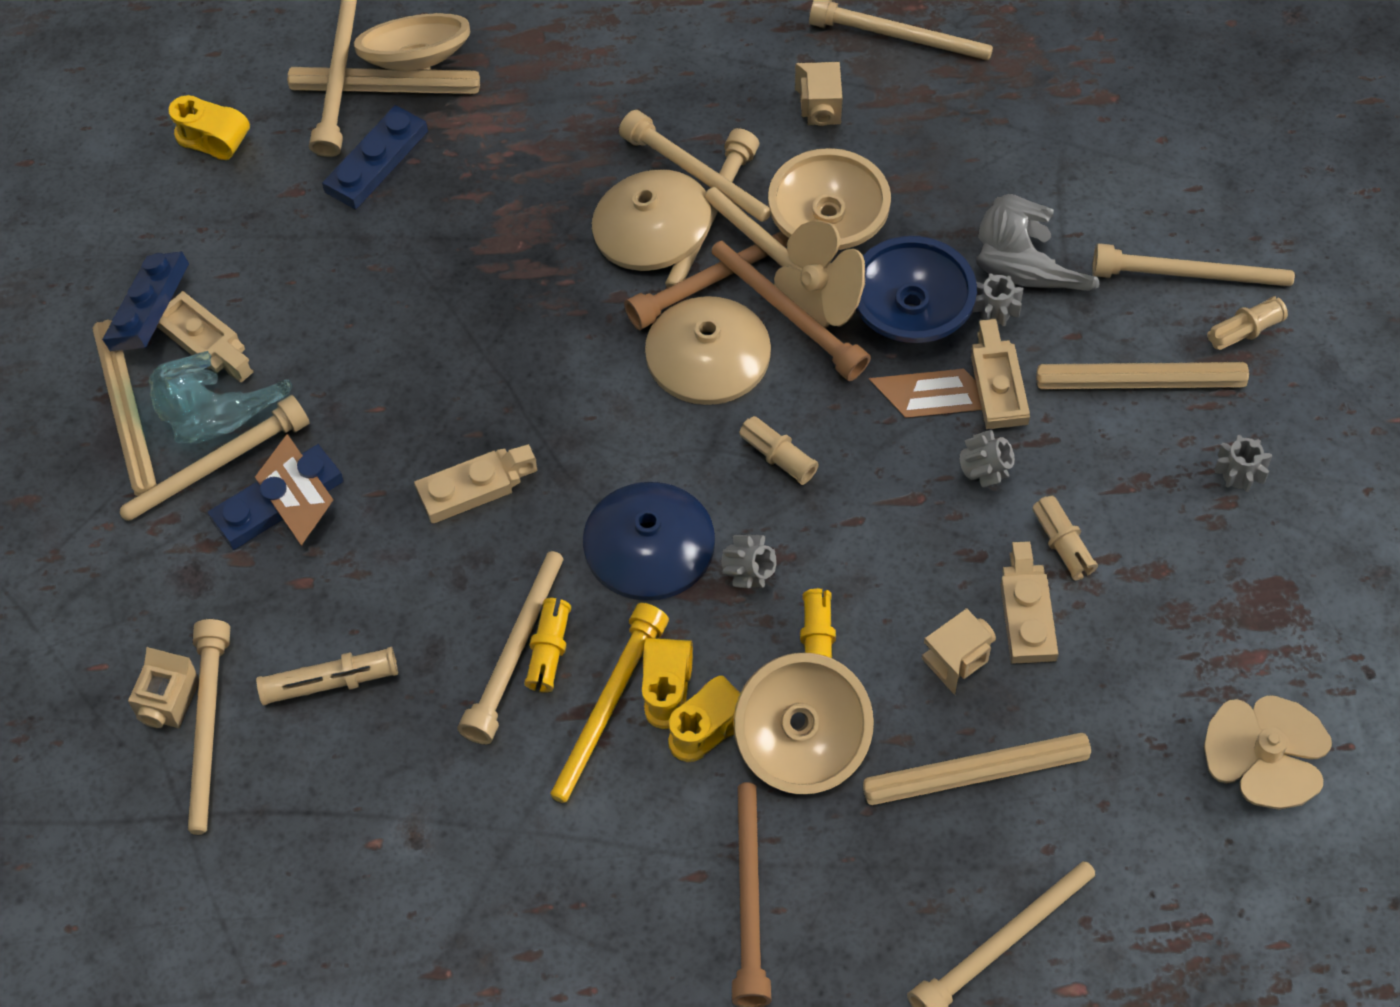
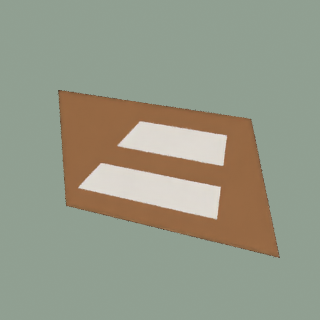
[868,369,982,418]
[255,434,333,546]

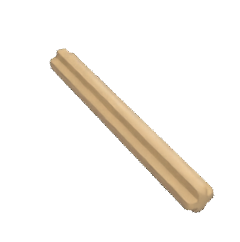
[287,67,480,94]
[92,320,157,496]
[1036,362,1249,389]
[863,733,1091,805]

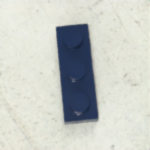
[322,105,428,210]
[102,251,189,352]
[207,444,344,550]

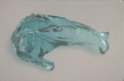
[148,351,293,444]

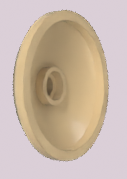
[354,13,471,71]
[768,148,891,250]
[592,170,712,271]
[645,296,771,405]
[733,653,874,794]

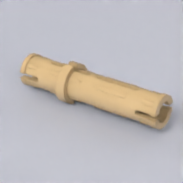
[256,647,398,706]

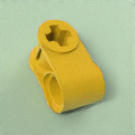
[169,95,250,160]
[642,638,693,729]
[668,675,740,762]

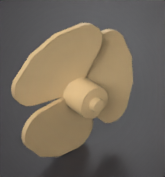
[774,220,865,328]
[1204,696,1332,810]

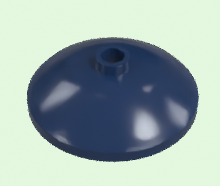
[856,236,977,343]
[583,482,715,601]

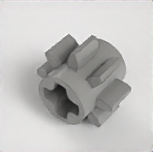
[972,273,1023,326]
[960,430,1015,488]
[1214,435,1272,492]
[721,535,776,588]

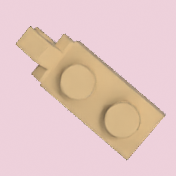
[157,291,253,382]
[971,319,1030,429]
[414,444,537,523]
[1000,541,1058,664]

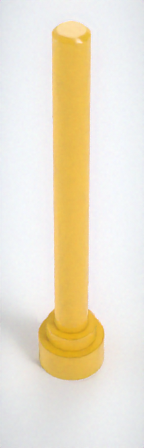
[550,603,669,803]

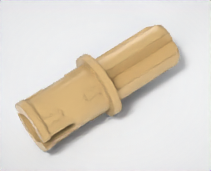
[1207,296,1288,350]
[739,416,819,485]
[1033,496,1098,580]

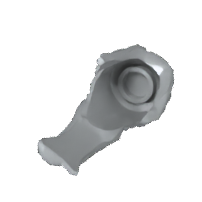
[976,194,1100,291]

